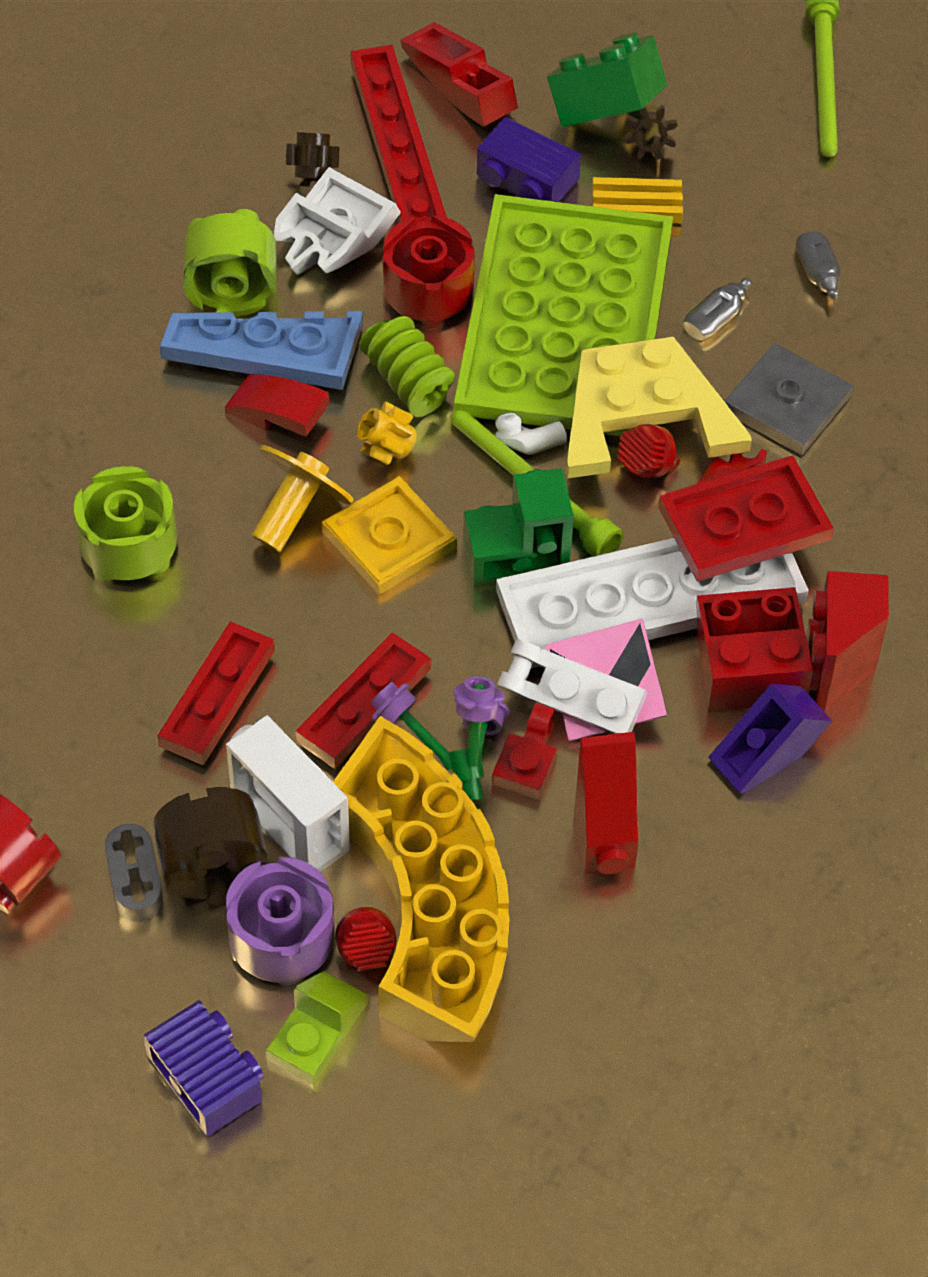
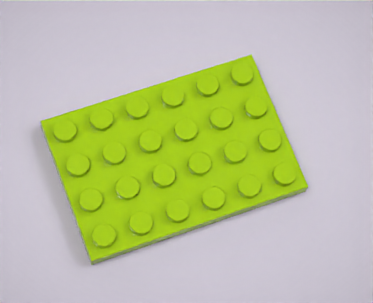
[454,194,673,436]

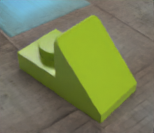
[266,971,370,1085]

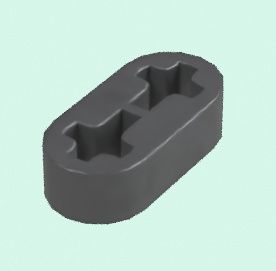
[105,824,163,922]

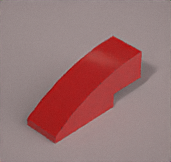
[400,22,518,127]

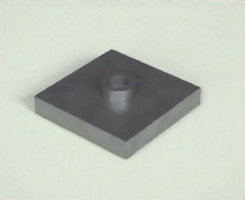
[724,343,853,455]

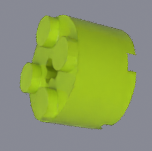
[183,209,276,317]
[74,466,177,580]

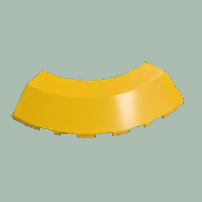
[333,716,510,1042]

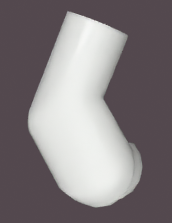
[495,413,567,455]

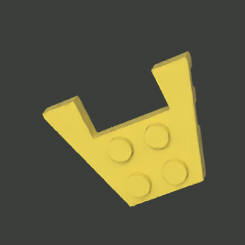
[566,337,752,478]

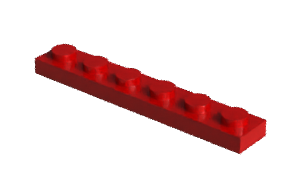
[350,44,447,223]

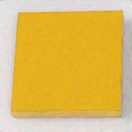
[321,476,457,595]

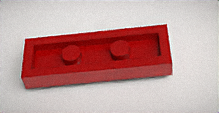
[157,621,275,765]
[295,632,431,769]

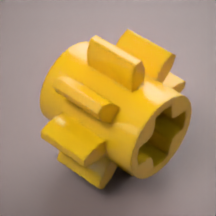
[357,402,417,465]

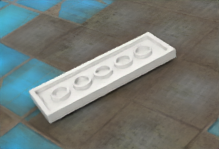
[496,538,809,668]

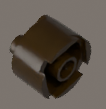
[154,787,270,906]

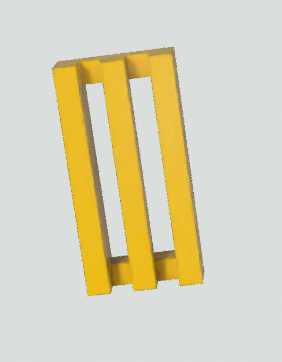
[592,177,683,224]

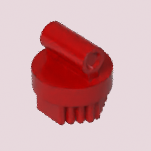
[617,424,681,479]
[335,907,397,971]

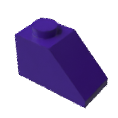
[708,683,833,793]

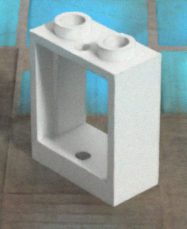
[226,715,350,872]

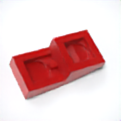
[225,374,330,437]

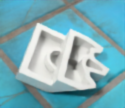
[274,167,401,275]

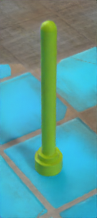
[805,0,840,158]
[451,410,624,557]

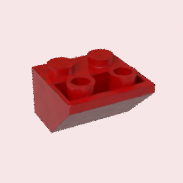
[807,571,889,711]
[696,587,814,712]

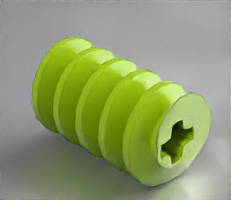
[359,316,455,417]

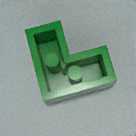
[547,32,668,127]
[463,468,574,586]

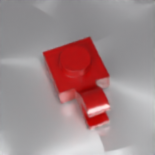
[492,703,557,800]

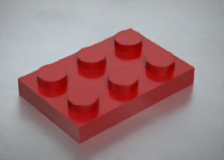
[658,455,834,582]

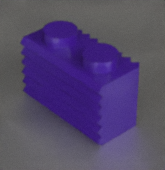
[476,117,581,202]
[143,1000,264,1136]

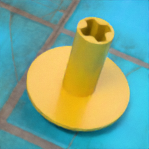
[251,445,354,553]

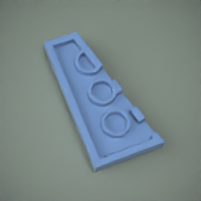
[160,311,363,390]

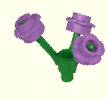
[371,676,510,800]

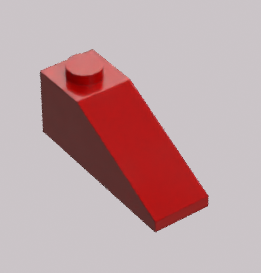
[573,731,639,874]

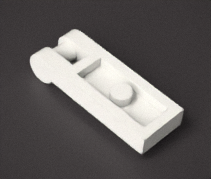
[496,639,648,734]

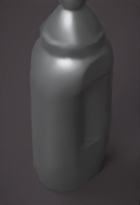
[796,231,841,299]
[682,278,752,341]

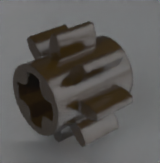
[624,105,678,160]
[286,132,340,179]

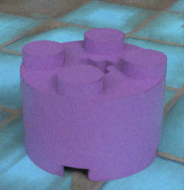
[226,857,335,986]

